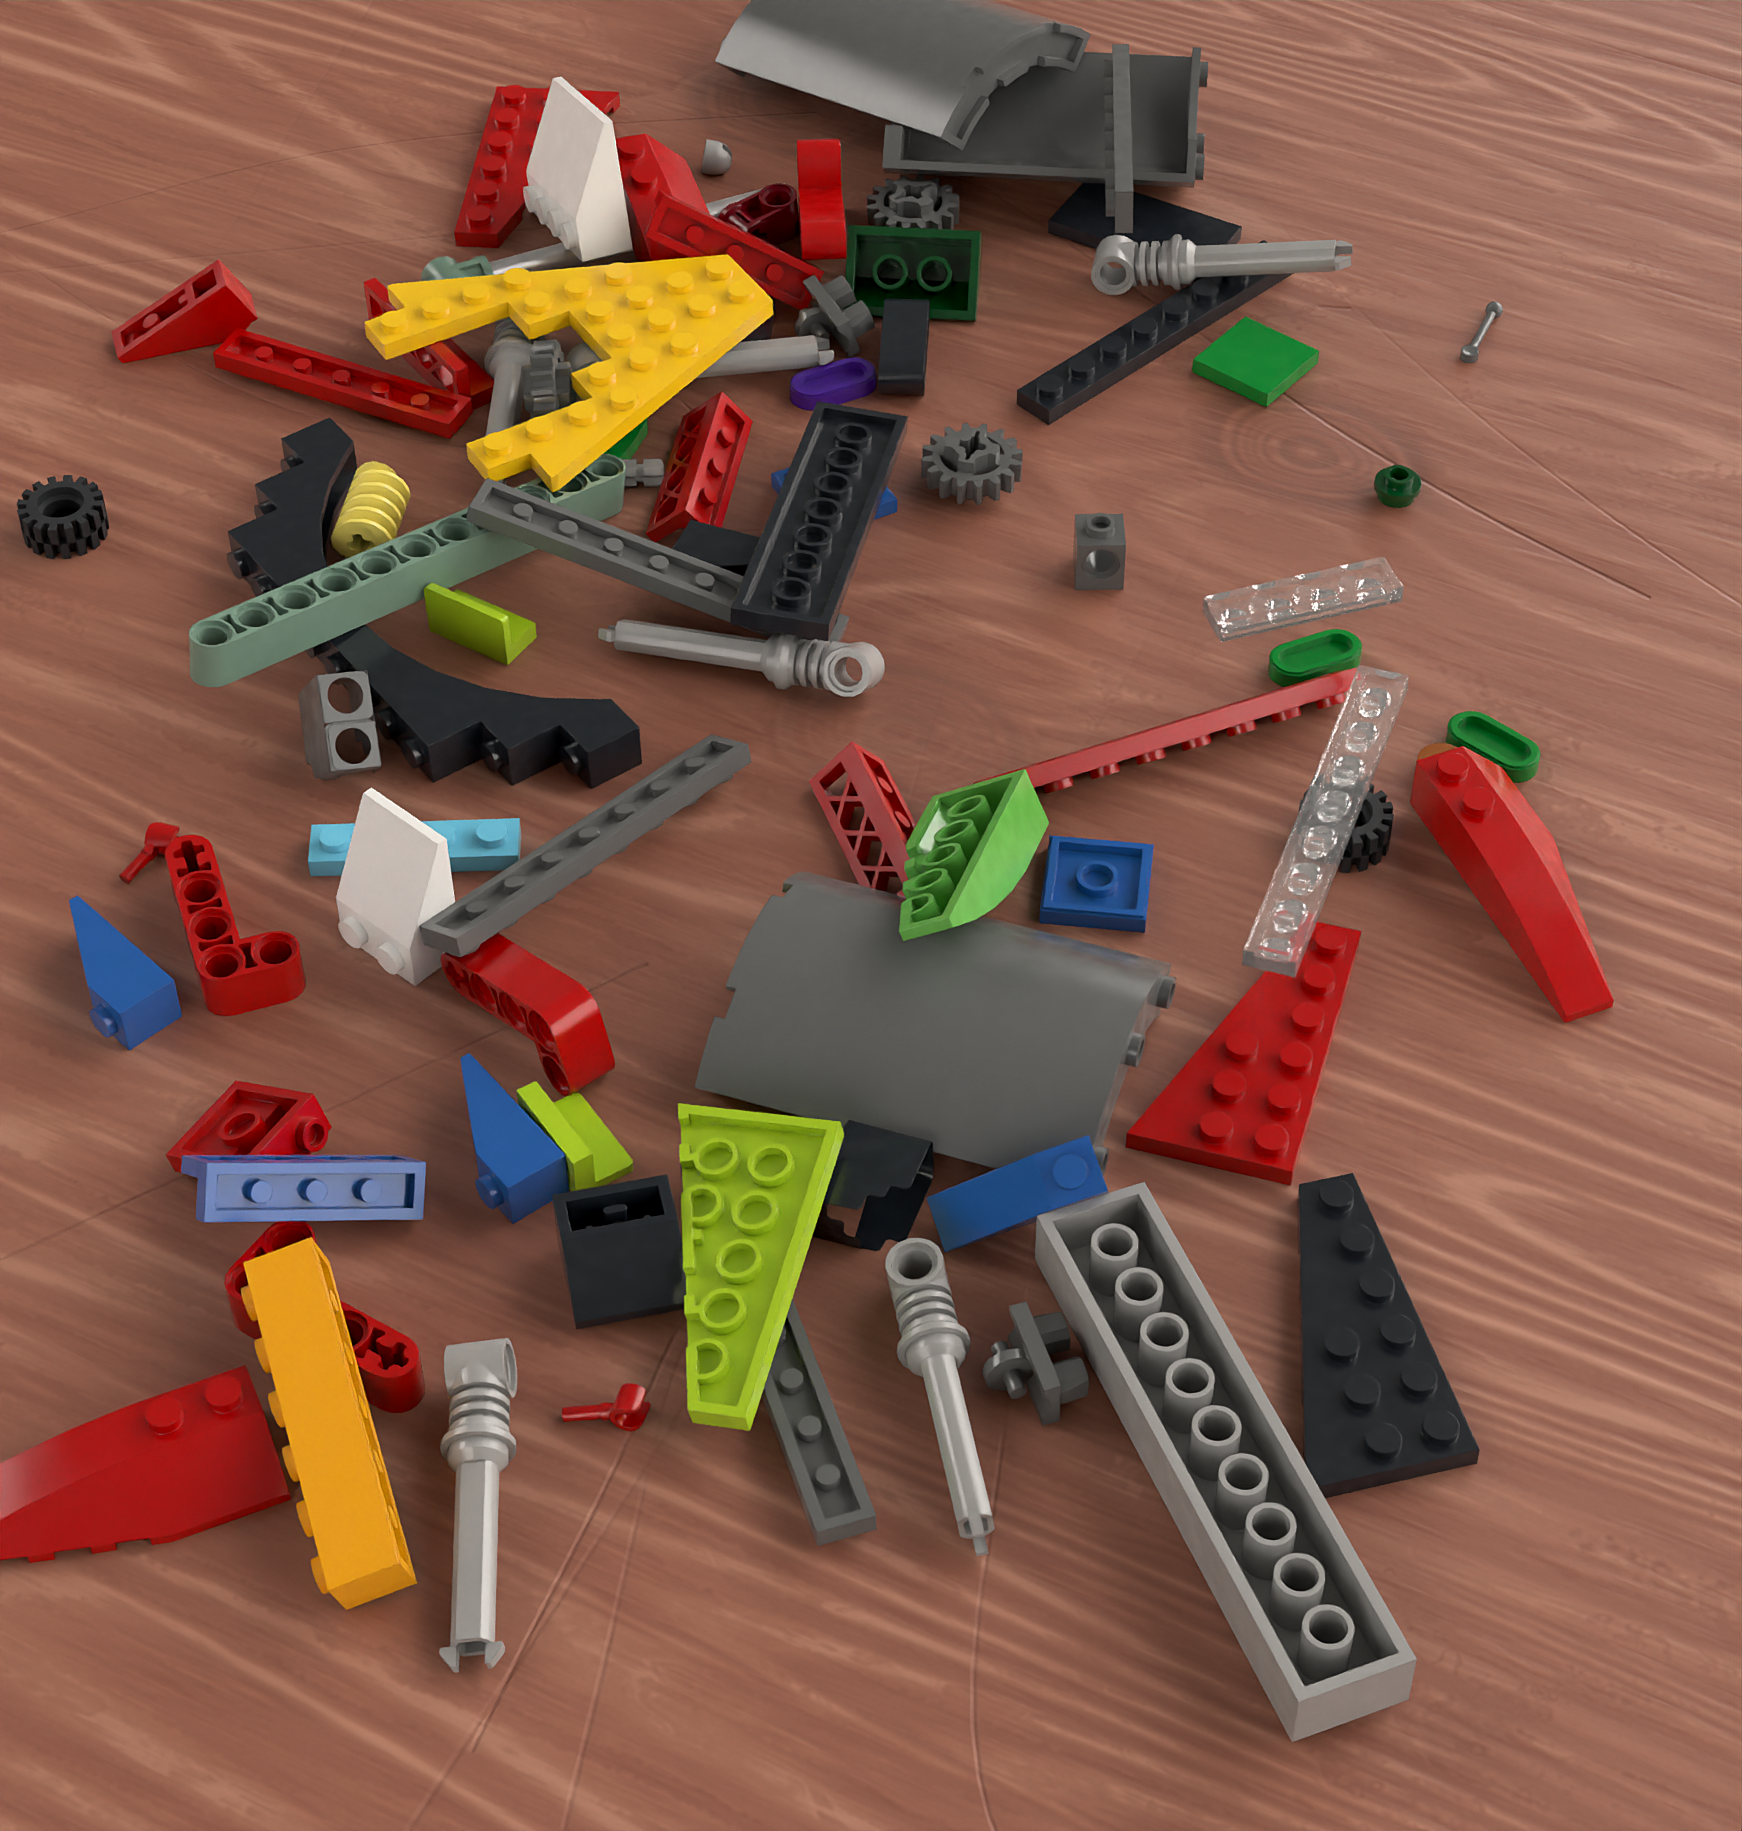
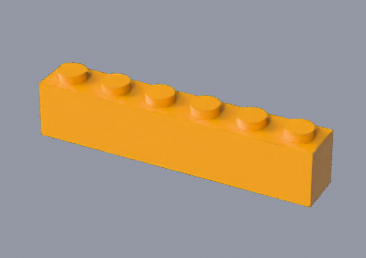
[241,1237,417,1610]

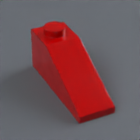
[112,259,258,363]

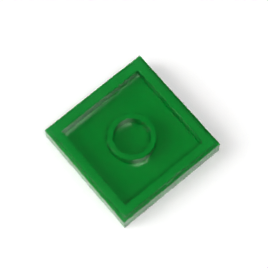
[1192,316,1319,407]

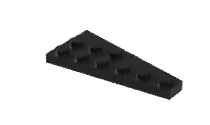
[1297,1173,1480,1498]

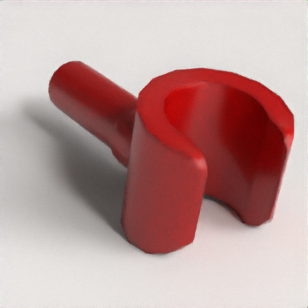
[119,822,180,884]
[562,1383,651,1432]

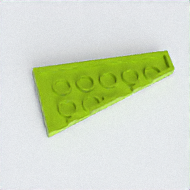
[678,1103,844,1431]

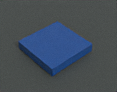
[1039,835,1154,933]

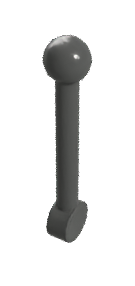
[1460,301,1503,363]

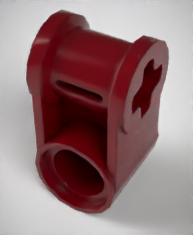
[718,183,800,246]

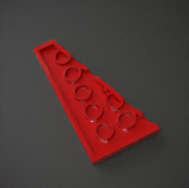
[454,85,620,248]
[1125,920,1362,1186]

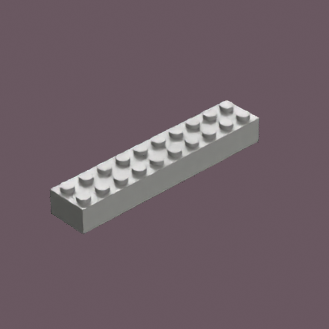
[1035,1182,1417,1742]

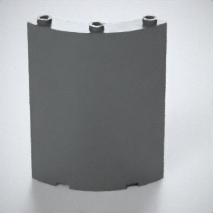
[715,0,1091,151]
[882,47,1208,188]
[695,871,1176,1176]

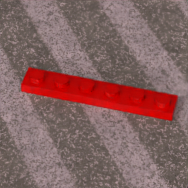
[213,328,473,439]

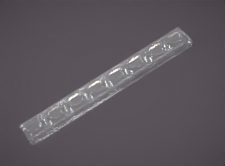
[1242,665,1409,977]

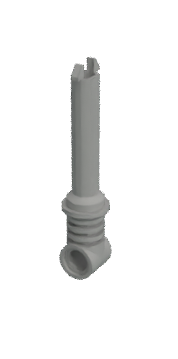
[1091,234,1353,295]
[484,317,545,485]
[566,335,834,400]
[598,619,885,697]
[885,1238,995,1556]
[439,1338,517,1673]

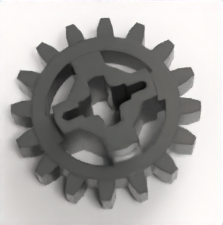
[867,174,959,230]
[523,339,577,419]
[921,423,1023,505]

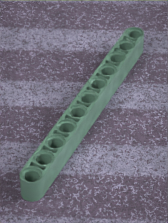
[189,454,626,687]

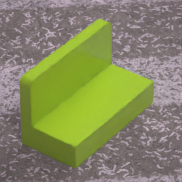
[424,582,537,665]
[516,1081,633,1191]

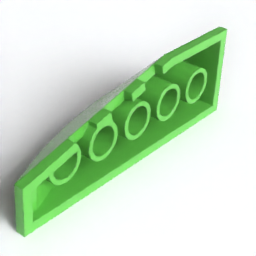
[899,769,1049,941]

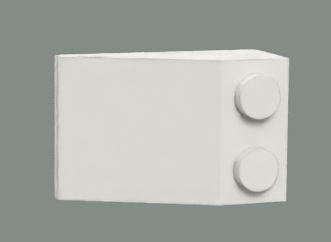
[336,788,455,986]

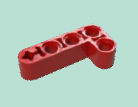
[797,138,846,260]
[165,834,306,1017]
[440,933,615,1097]
[224,1221,425,1413]

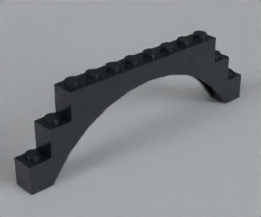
[227,417,642,789]

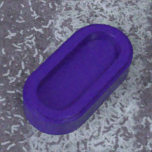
[790,357,876,411]

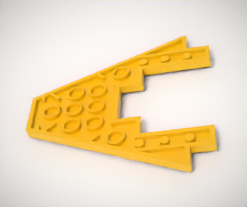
[364,254,773,493]

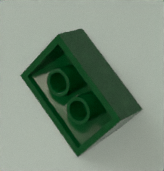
[844,225,983,321]

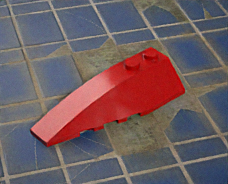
[615,133,710,262]
[1410,746,1614,1023]
[0,1365,291,1563]

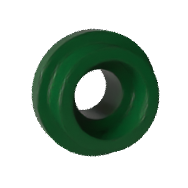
[1374,465,1422,508]

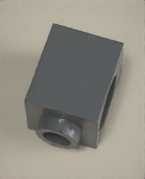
[1073,513,1126,590]

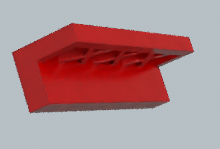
[644,190,824,310]
[363,277,494,410]
[645,391,753,543]
[809,741,917,896]

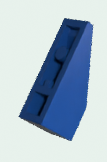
[69,895,182,1051]
[460,1053,569,1224]
[926,1135,1109,1253]

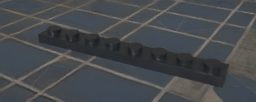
[1016,240,1294,425]

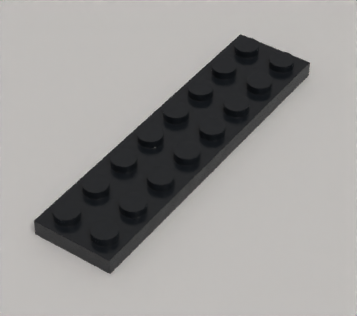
[730,401,908,641]

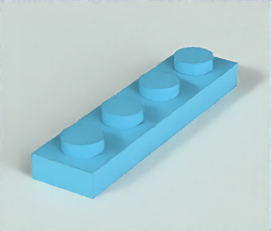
[308,818,521,876]

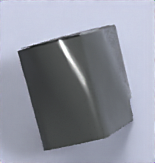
[298,671,382,781]

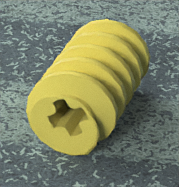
[331,461,410,558]

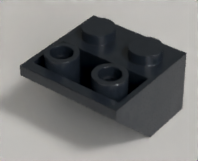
[552,1174,686,1329]

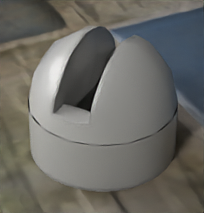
[701,139,732,175]

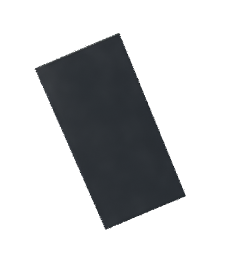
[1048,183,1242,282]

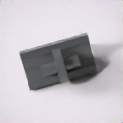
[795,275,875,357]
[982,1301,1089,1426]

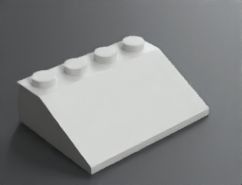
[523,77,633,262]

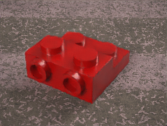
[165,1080,332,1173]

